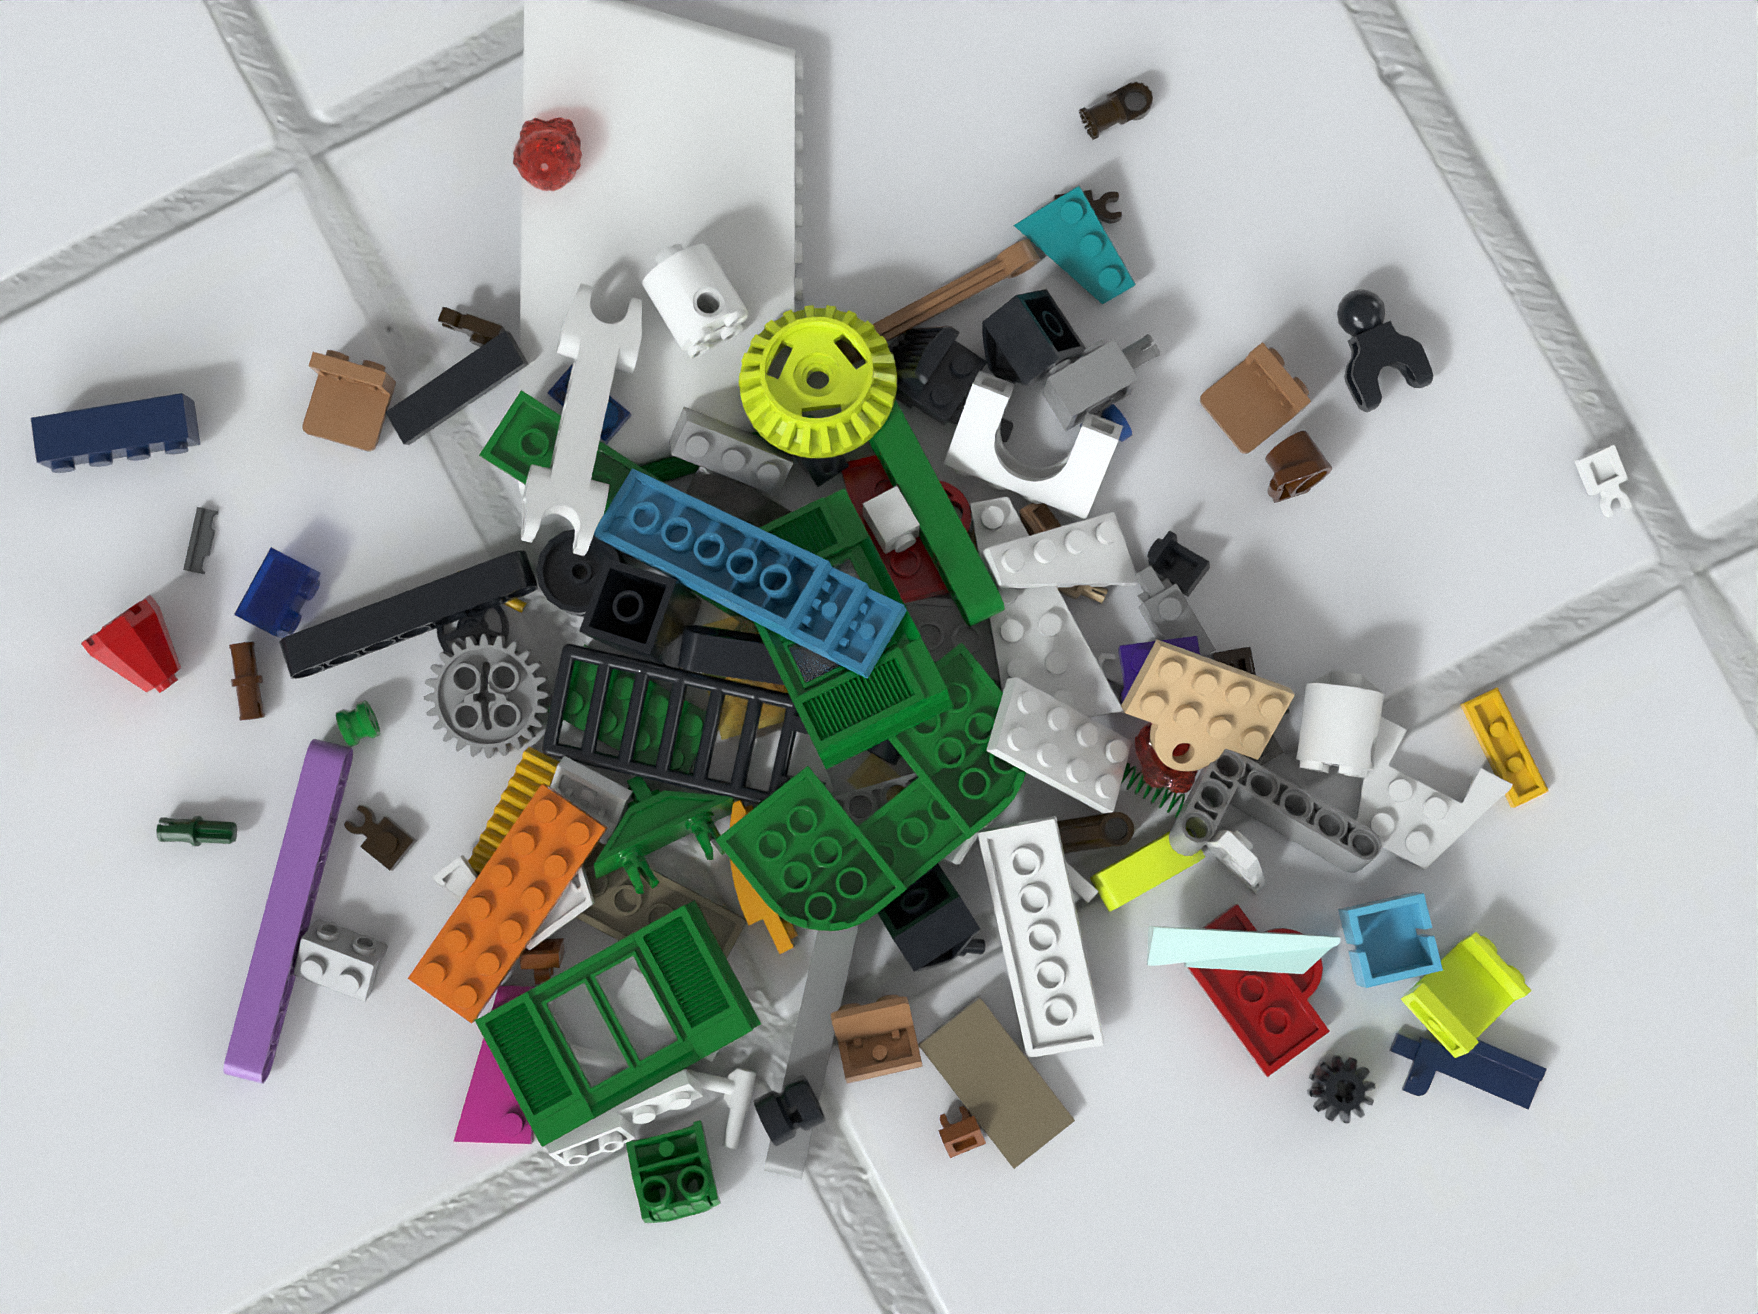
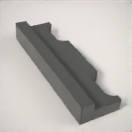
[183,507,218,574]

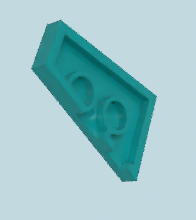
[1013,185,1136,304]

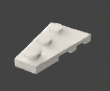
[1204,830,1266,895]

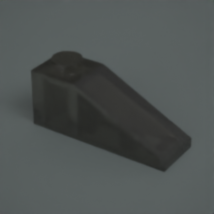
[685,466,792,528]

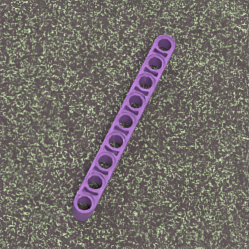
[223,739,353,1084]

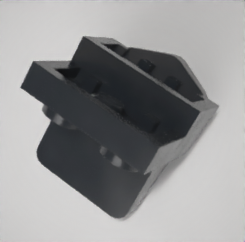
[888,326,987,426]

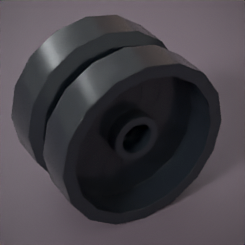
[536,529,626,618]

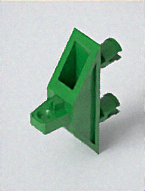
[594,776,734,894]

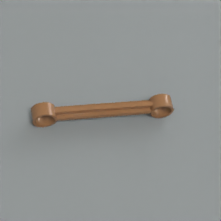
[835,239,1040,364]

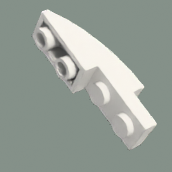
[548,1070,703,1166]

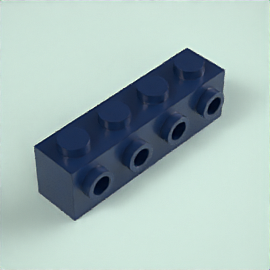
[31,393,201,473]

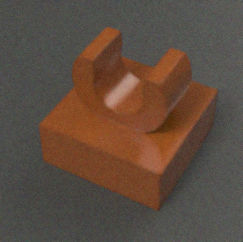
[520,938,565,984]
[938,1106,986,1158]

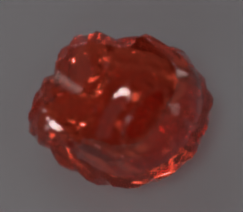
[513,117,582,192]
[1135,722,1198,793]

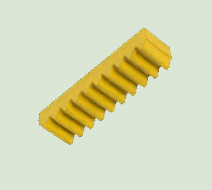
[468,746,560,875]

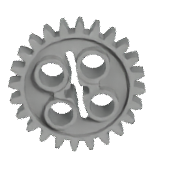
[424,633,551,758]

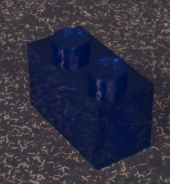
[234,547,321,639]

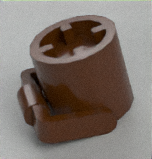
[1265,431,1332,503]

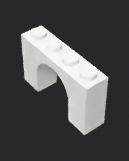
[943,371,1123,519]

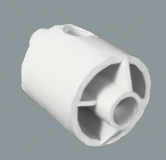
[642,243,748,359]
[1296,671,1384,778]

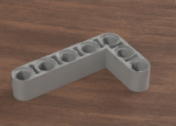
[1169,749,1381,873]

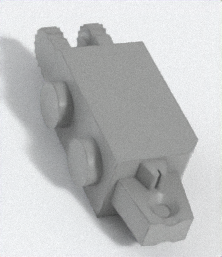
[1135,565,1216,659]

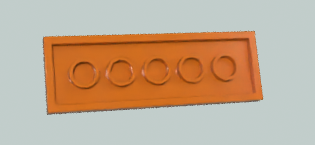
[407,783,608,1024]

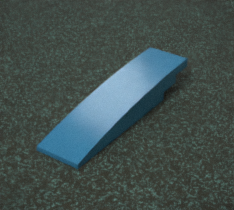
[594,468,907,679]

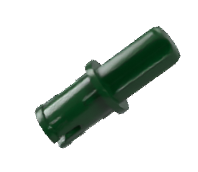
[156,816,237,846]

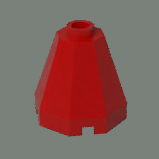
[81,595,181,693]

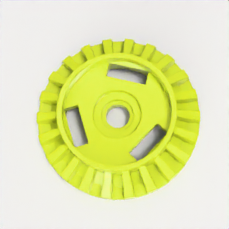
[739,305,897,458]

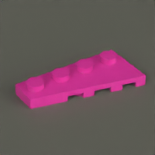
[453,985,536,1144]

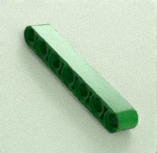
[869,399,1005,627]

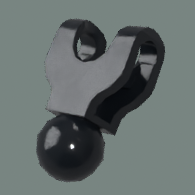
[1337,289,1433,413]

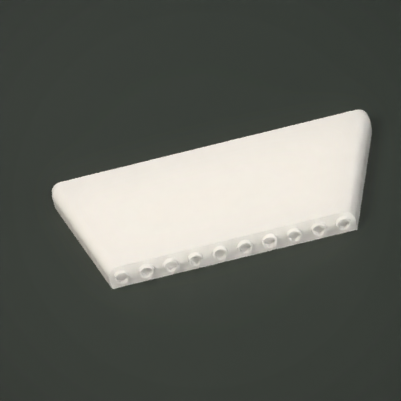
[518,0,804,497]

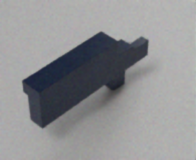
[1389,1033,1547,1110]

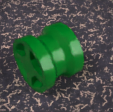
[336,700,381,747]

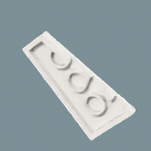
[982,512,1139,588]

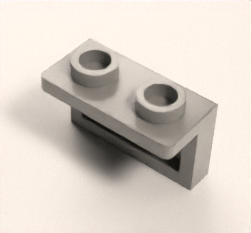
[293,919,388,1002]

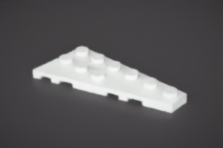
[970,497,1123,717]

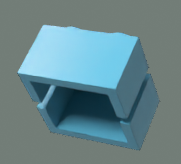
[1338,892,1443,988]

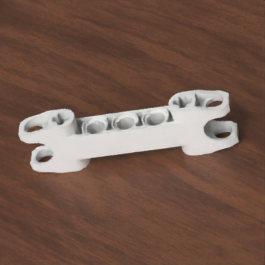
[521,283,643,556]

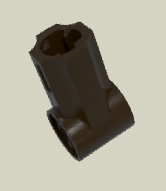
[1057,812,1134,854]

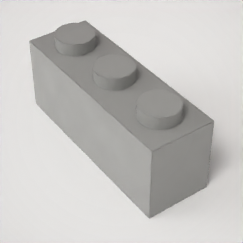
[669,407,794,496]

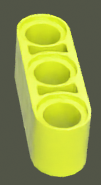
[1090,827,1206,912]

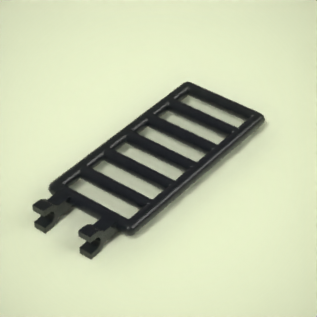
[542,644,826,805]

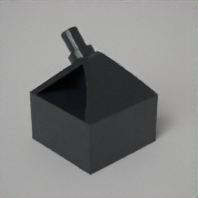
[982,289,1086,403]
[878,863,986,972]

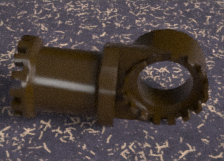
[1079,82,1153,140]

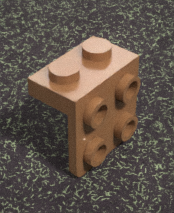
[1200,342,1311,454]
[302,350,396,452]
[830,994,923,1084]

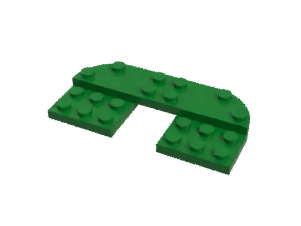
[716,642,1026,931]

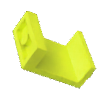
[1400,932,1532,1058]

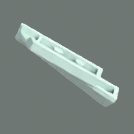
[1147,926,1340,974]

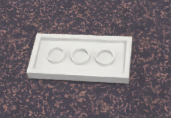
[986,677,1132,814]

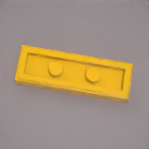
[1460,687,1549,808]

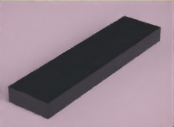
[385,331,529,445]

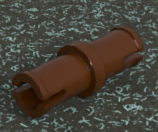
[229,642,265,721]

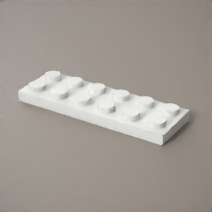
[978,816,1105,1058]

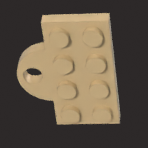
[1121,639,1295,771]

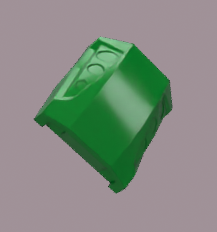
[626,1120,721,1223]

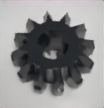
[1307,1055,1376,1123]

